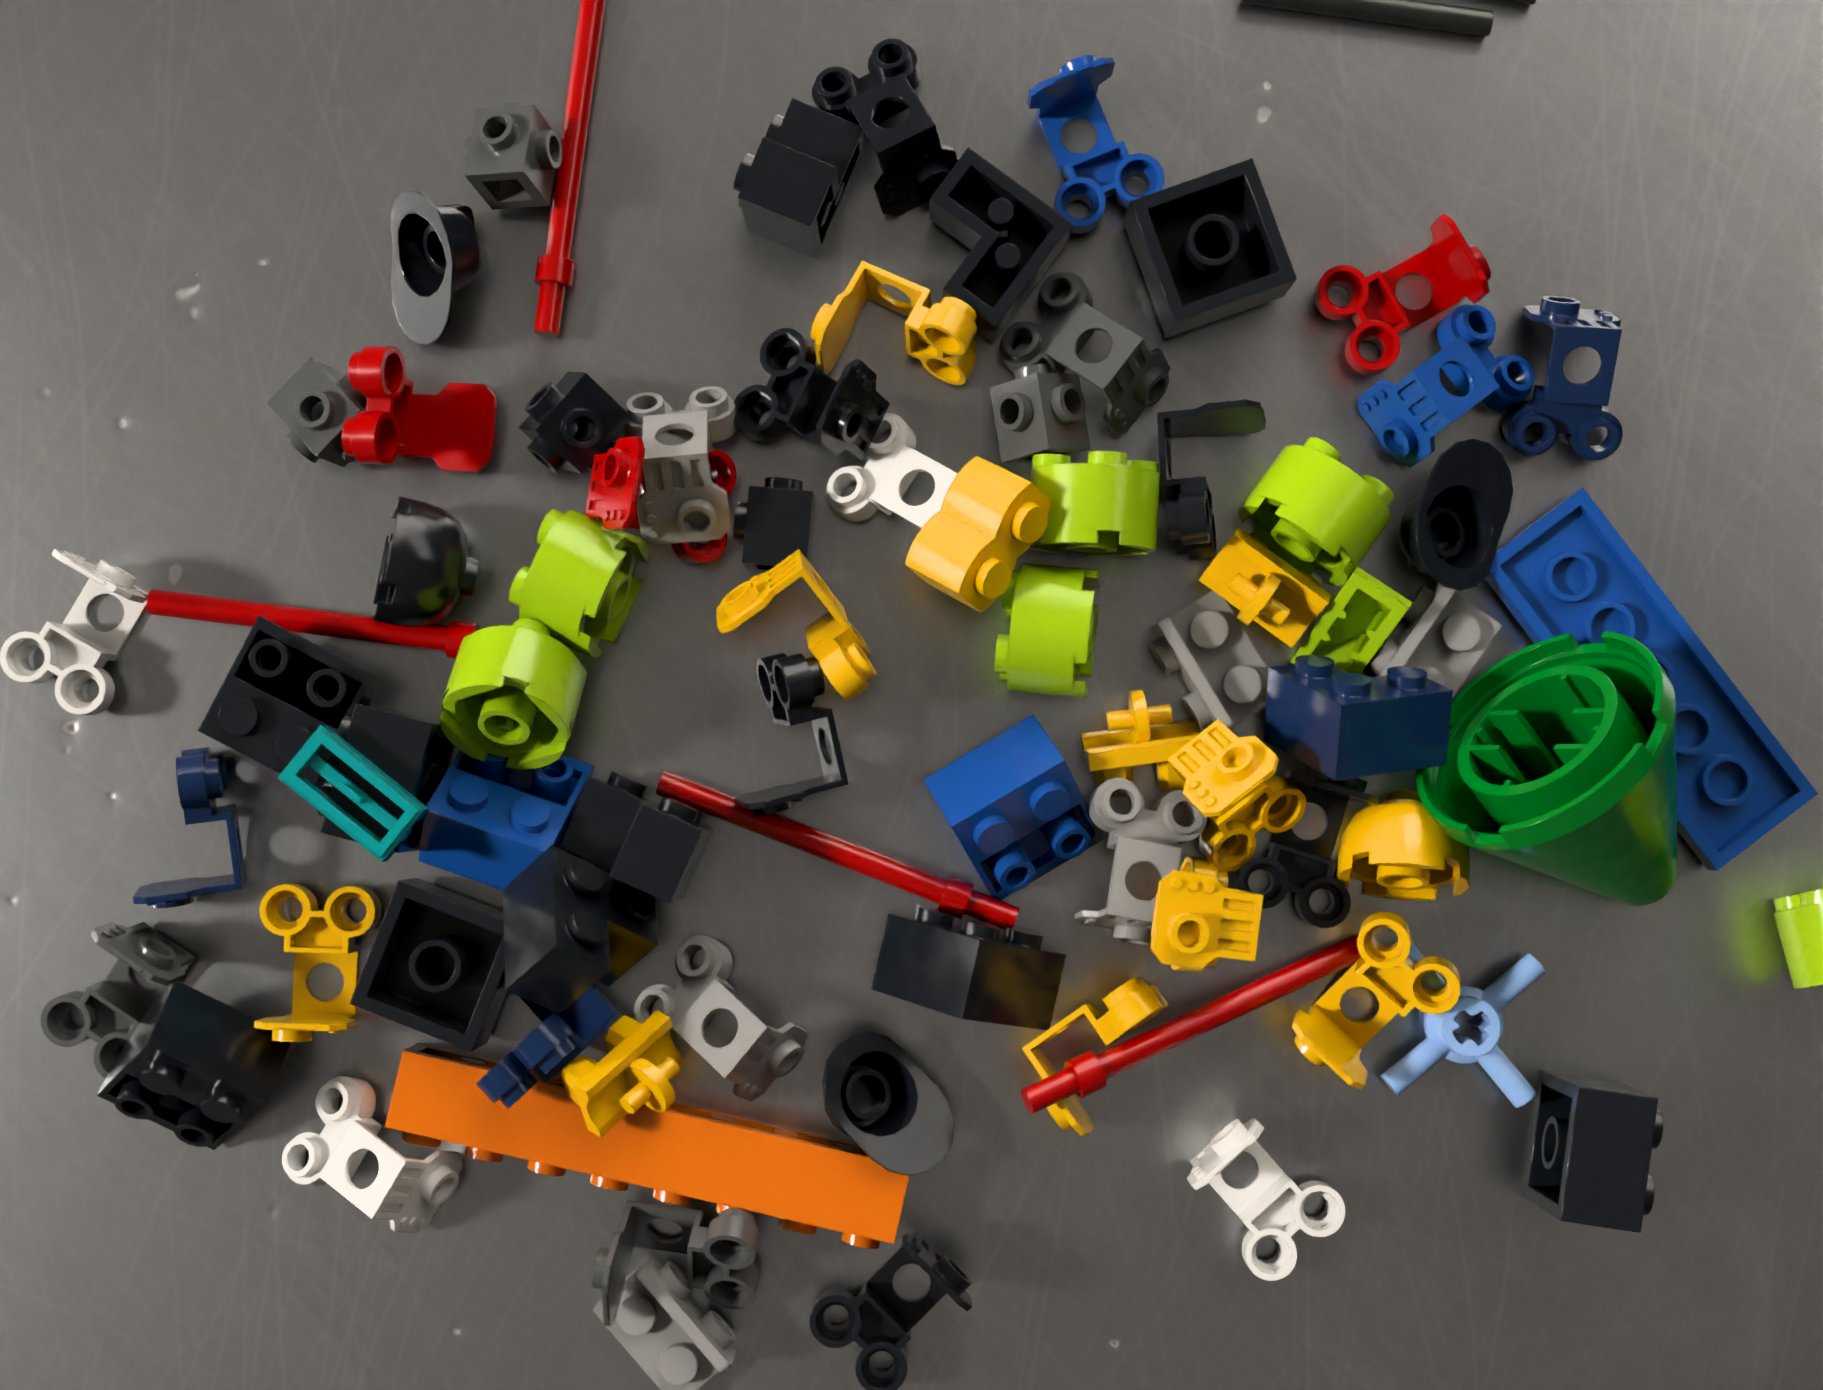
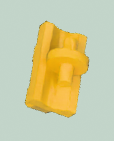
[1199,527,1332,648]
[1080,689,1198,798]
[561,1010,683,1138]

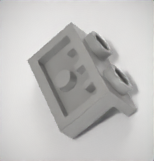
[1365,583,1502,697]
[1149,591,1268,730]
[592,1254,737,1390]

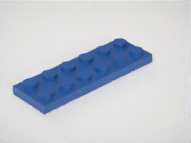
[1485,488,1818,871]

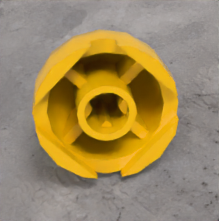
[1337,790,1470,901]

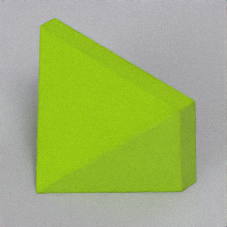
[1290,566,1412,674]

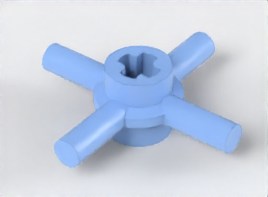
[1381,942,1546,1108]

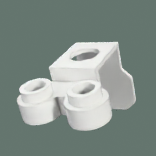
[826,413,958,528]
[0,549,149,716]
[282,1076,463,1233]
[1187,1118,1345,1281]

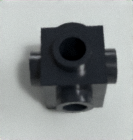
[519,371,632,474]

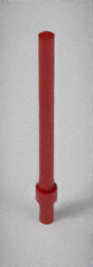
[534,0,606,337]
[147,589,480,659]
[656,771,1020,929]
[1021,933,1361,1114]

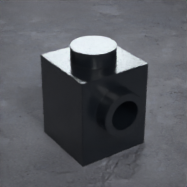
[733,477,816,571]

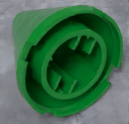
[1416,631,1678,906]

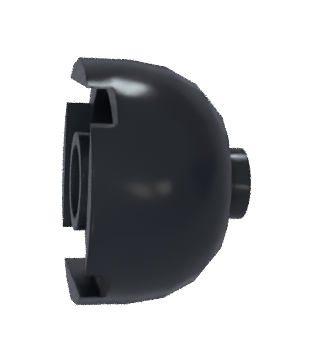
[371,496,479,627]

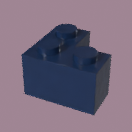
[1264,655,1453,781]

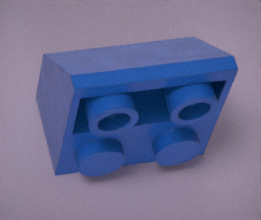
[923,714,1104,900]
[418,750,593,890]

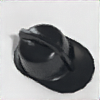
[391,191,482,345]
[1399,439,1513,591]
[822,1031,955,1176]

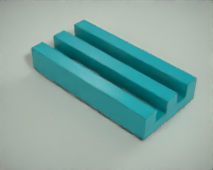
[277,725,430,862]

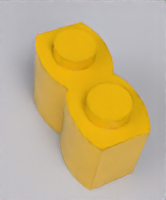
[905,456,1052,613]

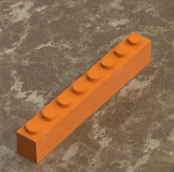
[385,1043,909,1249]

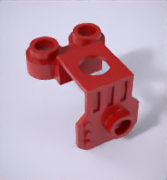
[1314,214,1491,375]
[342,346,497,473]
[585,436,737,564]

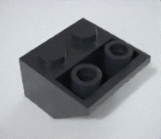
[198,615,377,791]
[97,980,291,1150]

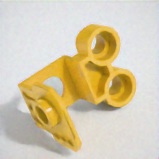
[811,261,977,385]
[716,549,877,702]
[1167,719,1306,872]
[1150,856,1264,973]
[254,883,382,1042]
[1291,912,1461,1090]
[1022,977,1169,1137]

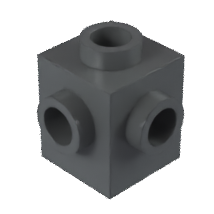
[465,103,563,210]
[267,358,367,467]
[990,364,1091,463]

